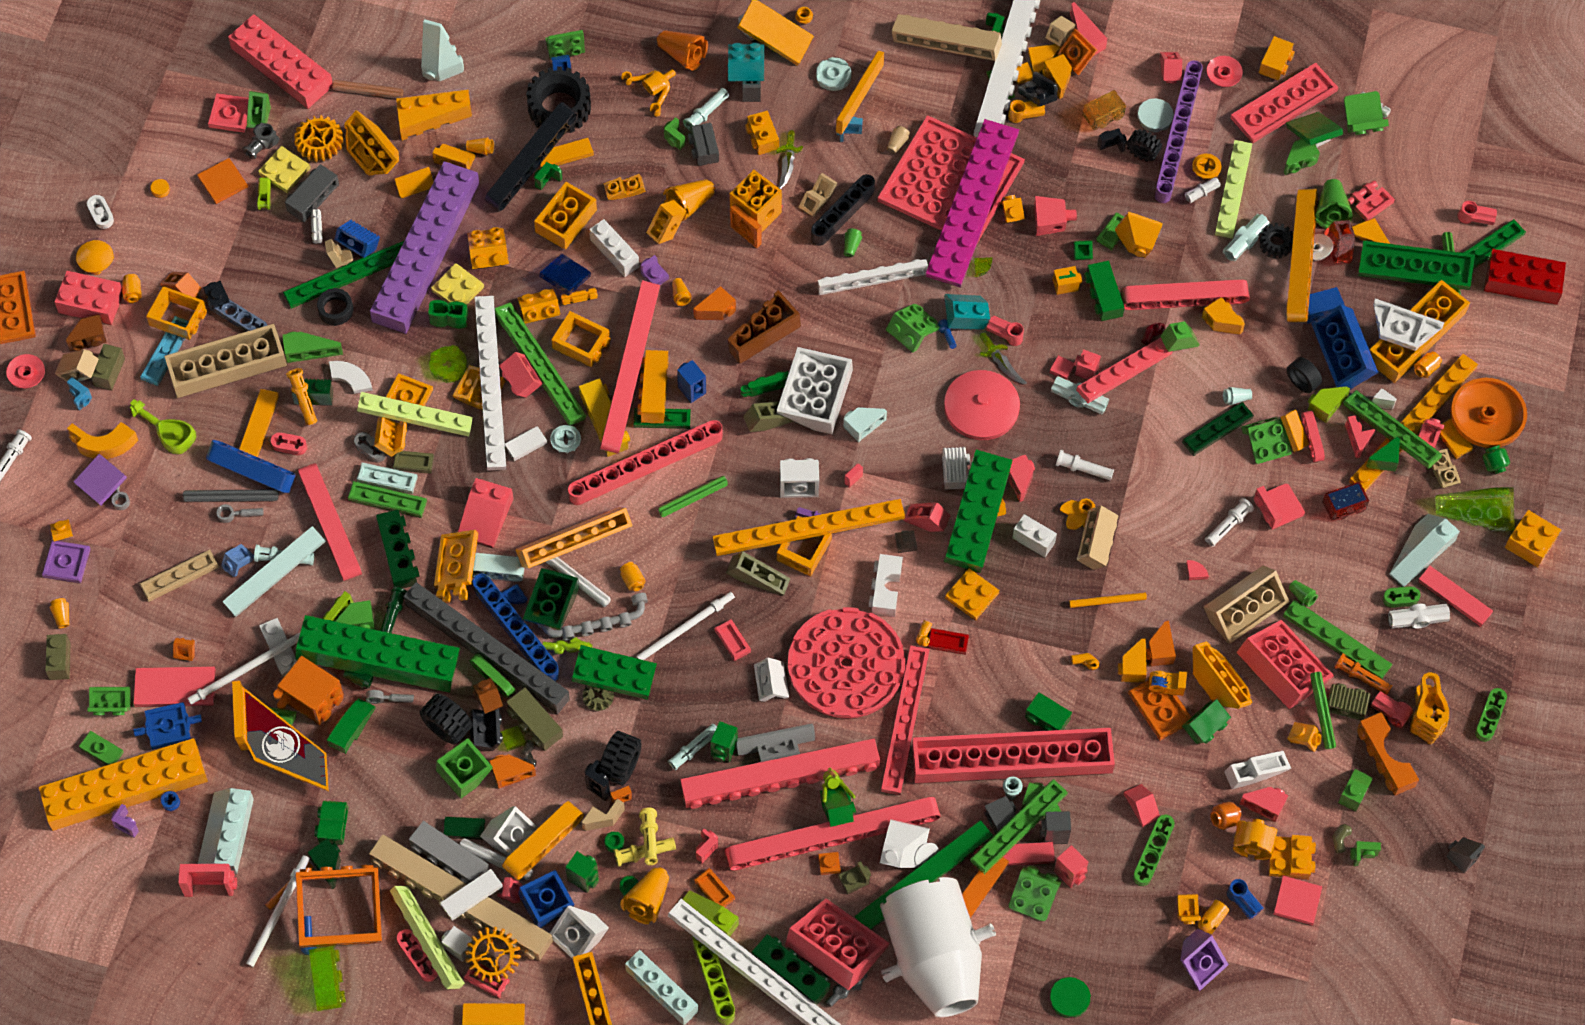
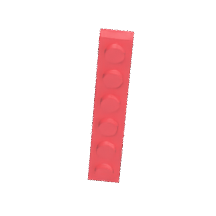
[1076,337,1173,403]

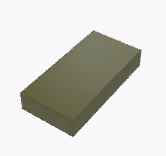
[393,451,434,474]

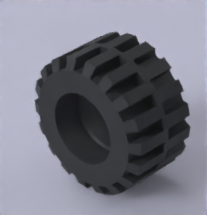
[419,693,473,745]
[599,730,641,786]

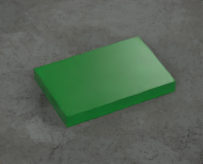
[1286,111,1343,145]

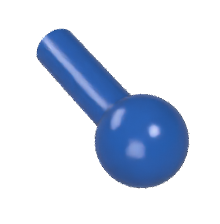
[938,319,957,349]
[301,916,317,955]

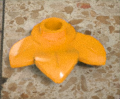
[1060,498,1095,530]

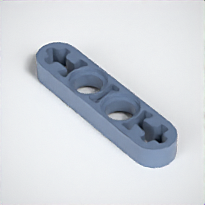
[207,299,268,332]

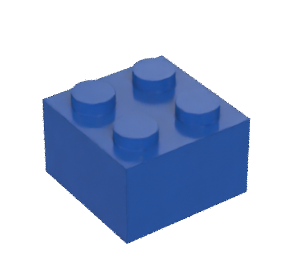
[518,870,575,928]

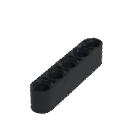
[811,174,875,246]

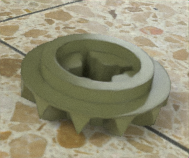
[582,685,614,711]

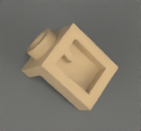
[325,239,353,268]

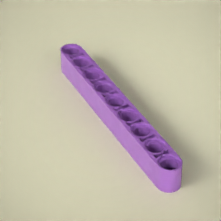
[1155,60,1202,203]

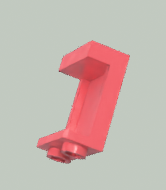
[179,864,237,897]

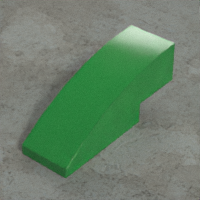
[327,698,376,754]

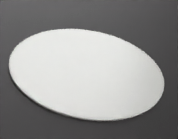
[915,843,939,867]

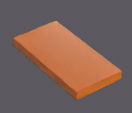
[0,271,36,344]

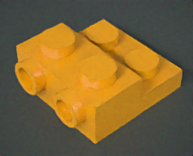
[1269,835,1316,880]

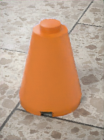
[657,30,708,70]

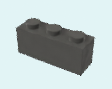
[285,164,339,222]

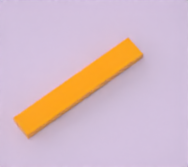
[836,50,884,135]

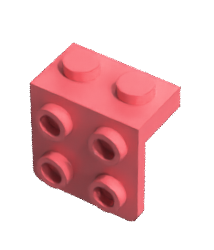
[1254,484,1305,530]

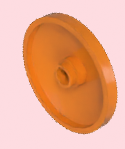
[1450,378,1527,448]

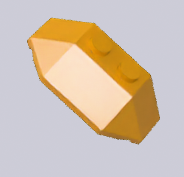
[344,110,399,176]
[1193,641,1252,709]

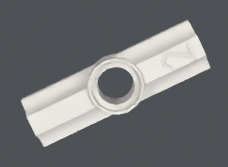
[1388,604,1450,629]

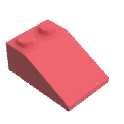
[458,478,513,548]

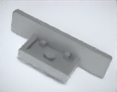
[736,724,815,762]

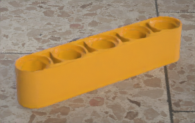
[502,801,584,880]

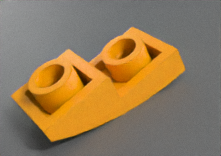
[603,174,646,200]

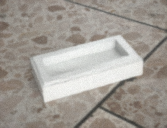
[505,426,547,461]

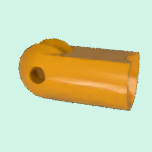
[1198,899,1229,934]

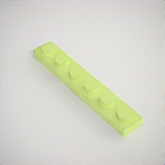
[1215,140,1253,239]
[357,392,473,437]
[390,886,465,989]

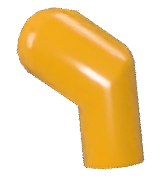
[916,620,932,647]
[1071,653,1099,670]

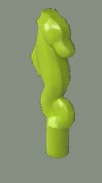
[542,637,593,654]

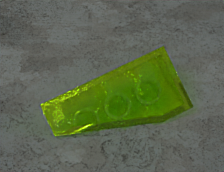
[1435,487,1515,531]

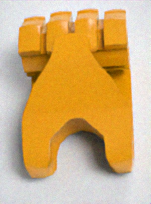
[1409,672,1449,745]

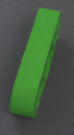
[469,653,516,699]
[1475,688,1507,742]

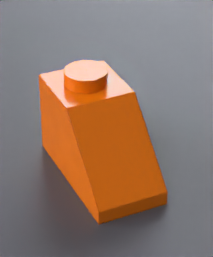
[160,271,202,298]
[693,286,736,320]
[1146,621,1176,667]
[490,754,536,789]

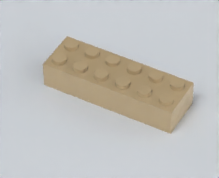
[165,324,287,398]

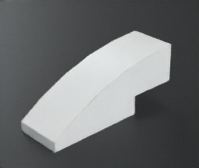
[1224,751,1291,789]

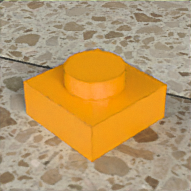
[50,519,73,542]

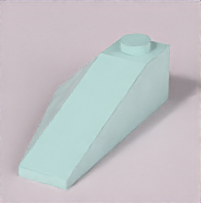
[421,19,464,82]
[1389,514,1460,587]

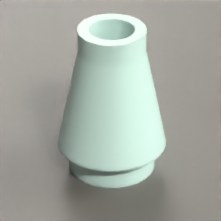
[1223,387,1252,405]
[1003,776,1023,800]

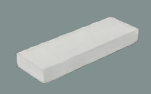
[440,869,503,921]

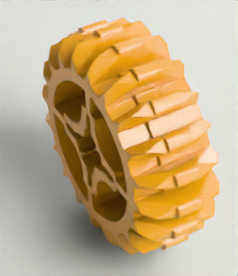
[294,115,344,163]
[465,927,521,982]

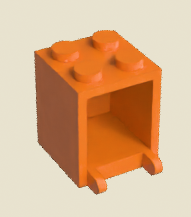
[273,656,344,725]

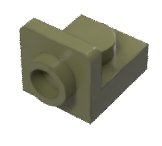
[839,861,871,894]

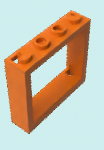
[295,865,382,948]

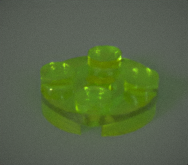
[429,345,467,383]

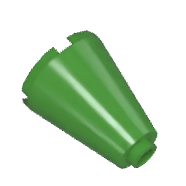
[1315,179,1352,229]

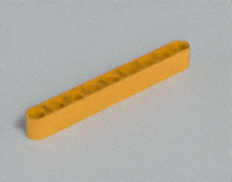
[1287,189,1318,322]

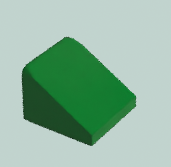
[1073,241,1093,260]

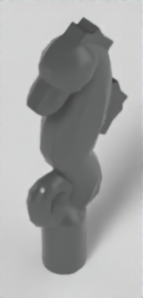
[826,972,868,1007]

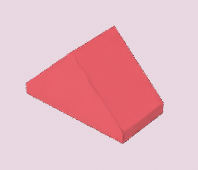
[1123,784,1160,827]

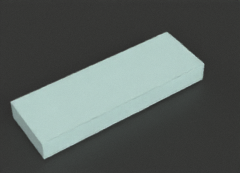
[357,463,418,494]

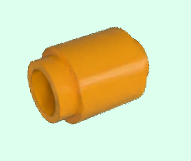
[121,274,142,303]
[1414,351,1442,378]
[620,562,646,592]

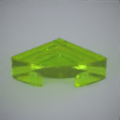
[974,257,993,277]

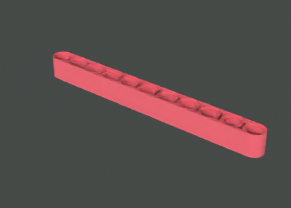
[600,280,660,454]
[725,797,941,870]

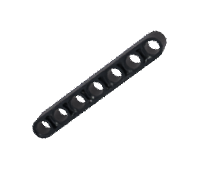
[485,102,578,211]

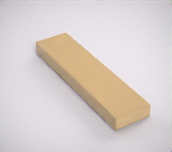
[140,550,219,602]

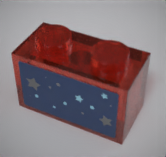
[1322,481,1369,521]

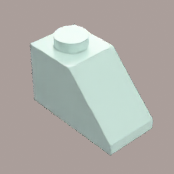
[843,407,887,442]

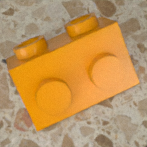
[517,289,560,324]
[374,416,407,457]

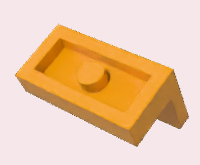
[432,144,475,169]

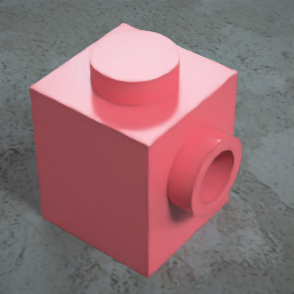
[1074,349,1101,380]

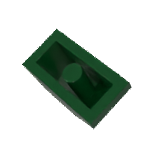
[307,838,341,889]

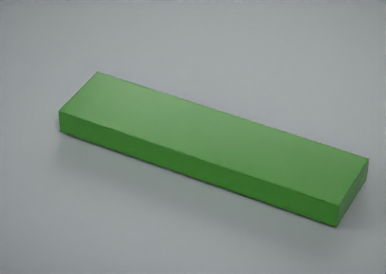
[348,481,427,518]

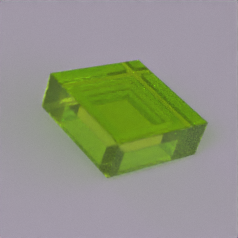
[500,725,526,752]

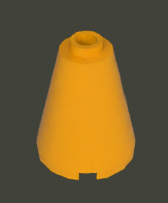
[663,179,715,222]
[620,867,669,924]

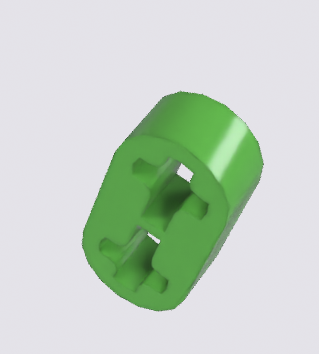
[1383,586,1421,608]

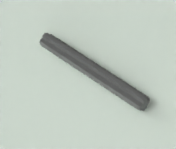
[183,489,279,502]

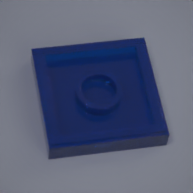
[539,253,591,296]

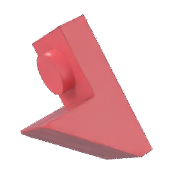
[1345,416,1375,458]

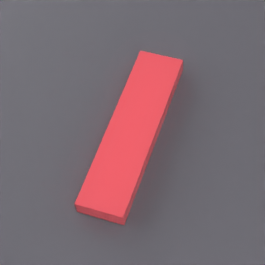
[1418,566,1493,627]
[973,842,1055,868]

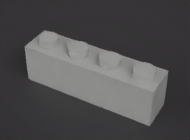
[409,821,489,885]

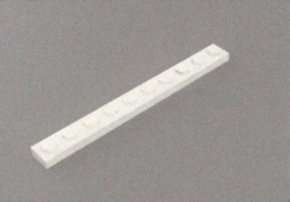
[475,296,506,471]
[668,899,841,1025]

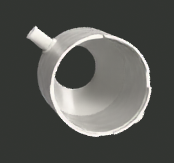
[880,877,996,1017]

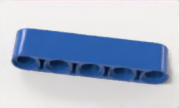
[206,440,296,493]

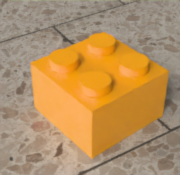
[1505,510,1562,568]

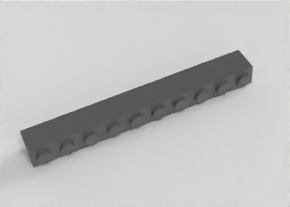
[404,582,570,715]

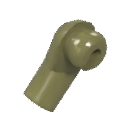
[1332,824,1352,853]

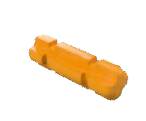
[561,288,598,305]

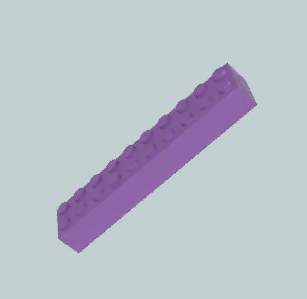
[370,161,479,334]

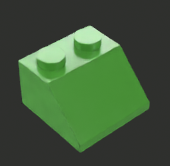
[436,739,493,799]

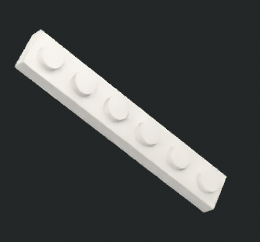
[818,259,928,295]

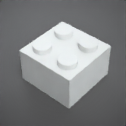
[780,458,819,498]

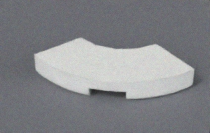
[329,361,373,394]

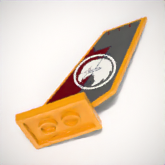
[232,681,329,792]

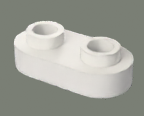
[87,195,114,229]

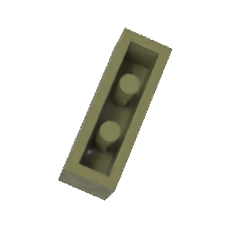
[506,688,563,751]

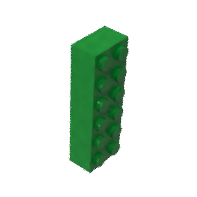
[943,449,1013,573]

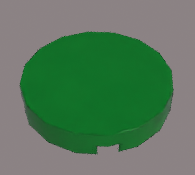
[1050,977,1091,1018]

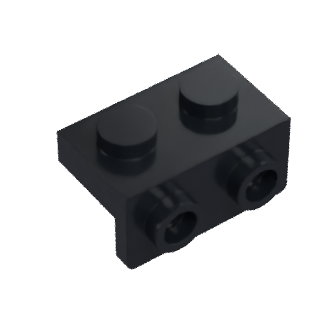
[469,708,503,751]

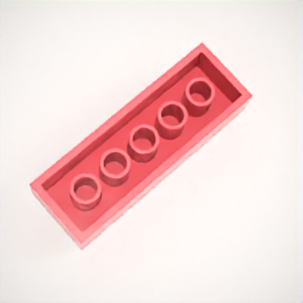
[228,14,333,109]

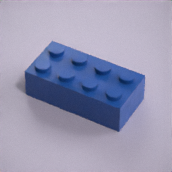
[1311,305,1378,390]

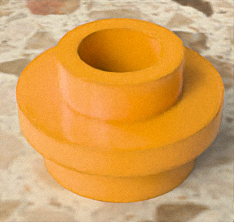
[795,7,813,24]

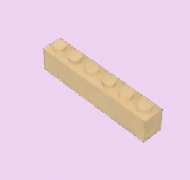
[892,14,1002,61]

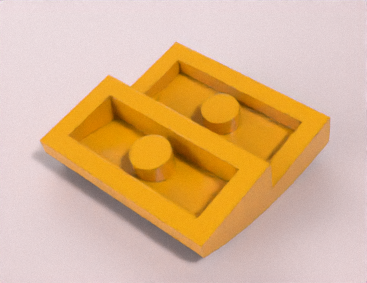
[452,365,505,410]

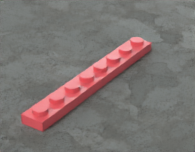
[881,645,930,796]

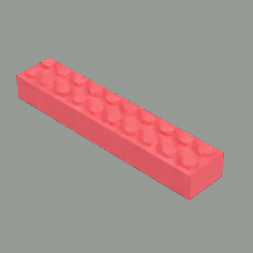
[912,728,1115,783]

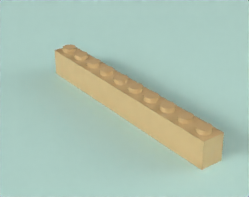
[369,835,553,961]

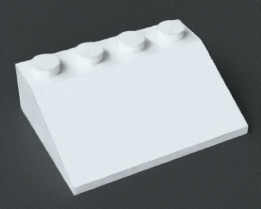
[777,347,853,434]

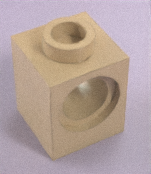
[1045,16,1076,46]

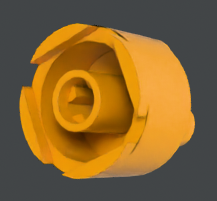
[1233,819,1278,860]

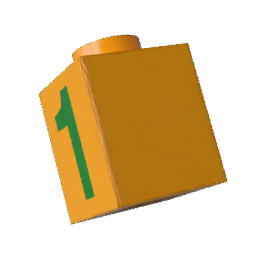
[1052,266,1082,295]

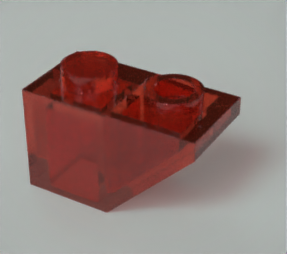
[1324,220,1355,264]

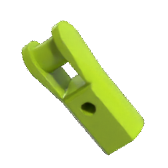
[257,177,271,210]

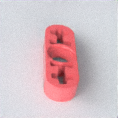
[1301,411,1325,462]
[397,929,438,982]

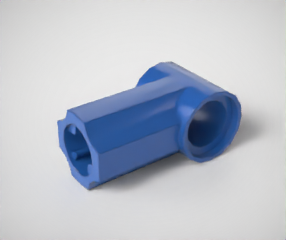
[1226,879,1264,920]

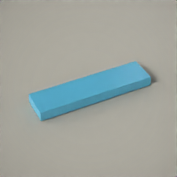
[140,316,189,386]

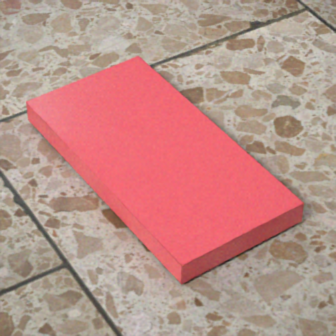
[134,666,216,707]

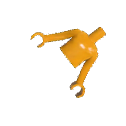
[621,69,676,117]

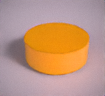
[151,179,170,198]

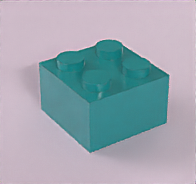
[728,43,764,81]

